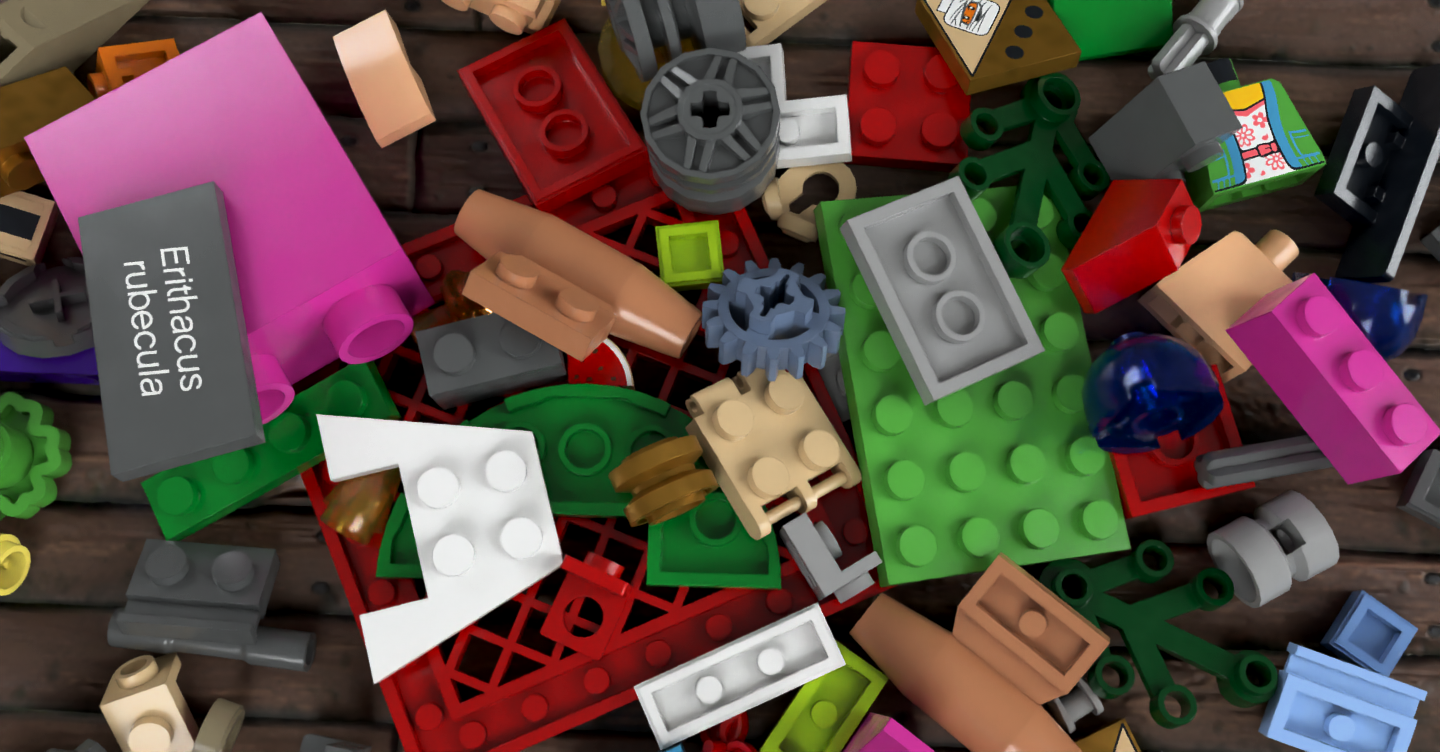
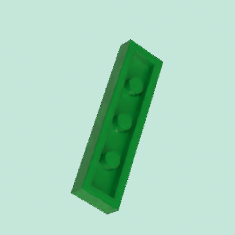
[141,361,401,541]

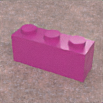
[1225,272,1440,485]

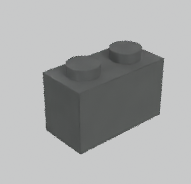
[1088,61,1243,184]
[415,313,568,410]

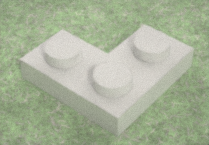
[738,43,852,169]

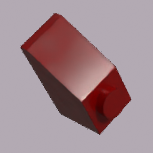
[1061,179,1202,314]

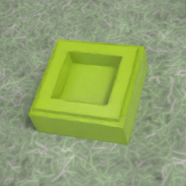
[655,220,724,292]

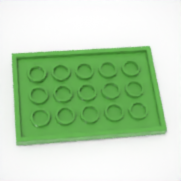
[813,186,1131,587]

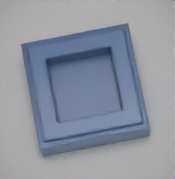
[1320,590,1418,677]

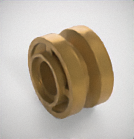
[608,435,719,527]

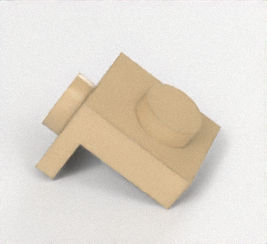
[99,652,199,752]

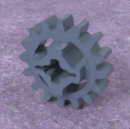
[702,258,846,382]

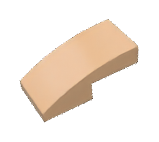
[333,9,436,148]

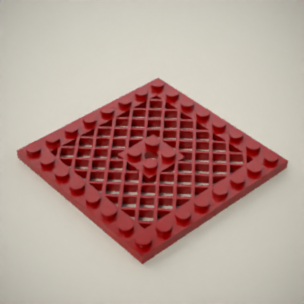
[292,123,898,752]

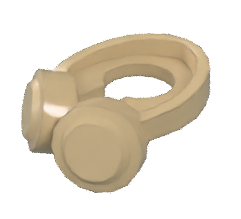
[761,163,857,243]

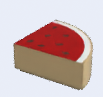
[567,338,635,390]

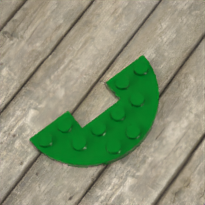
[376,383,781,590]

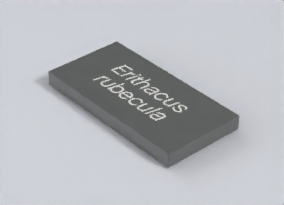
[78,181,266,482]

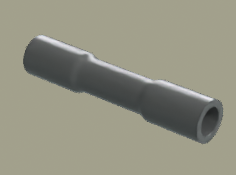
[107,607,317,672]

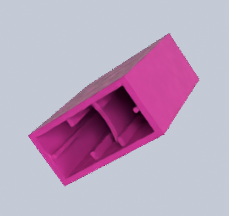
[24,12,435,425]

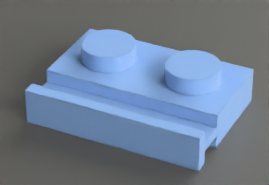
[1258,642,1427,752]

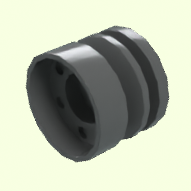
[605,0,746,83]
[640,48,780,216]

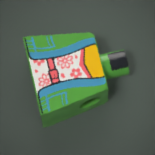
[1184,58,1326,212]

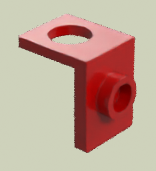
[540,551,634,661]

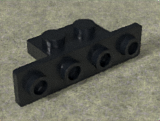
[1314,64,1440,285]

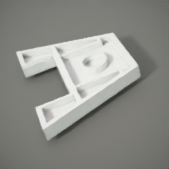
[316,414,563,684]

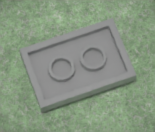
[839,176,1045,406]

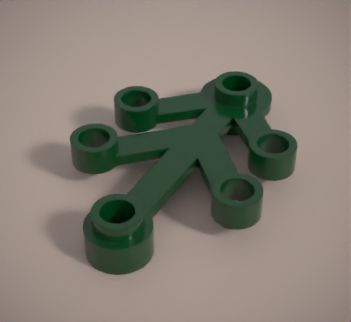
[948,72,1110,279]
[1037,539,1278,729]

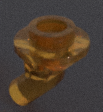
[411,270,494,343]

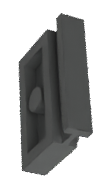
[115,539,281,645]

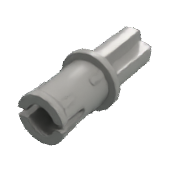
[1148,0,1244,80]

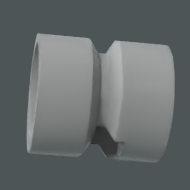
[1207,490,1340,608]

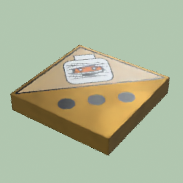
[915,0,1082,95]

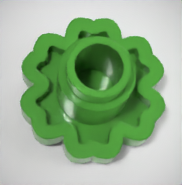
[0,392,72,521]

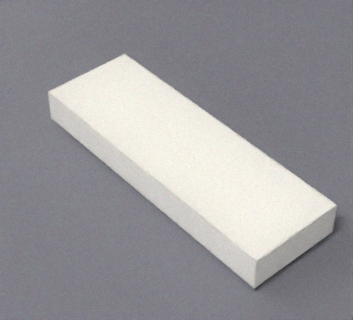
[633,602,846,750]

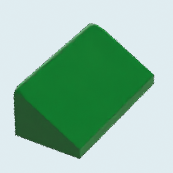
[1047,0,1173,61]

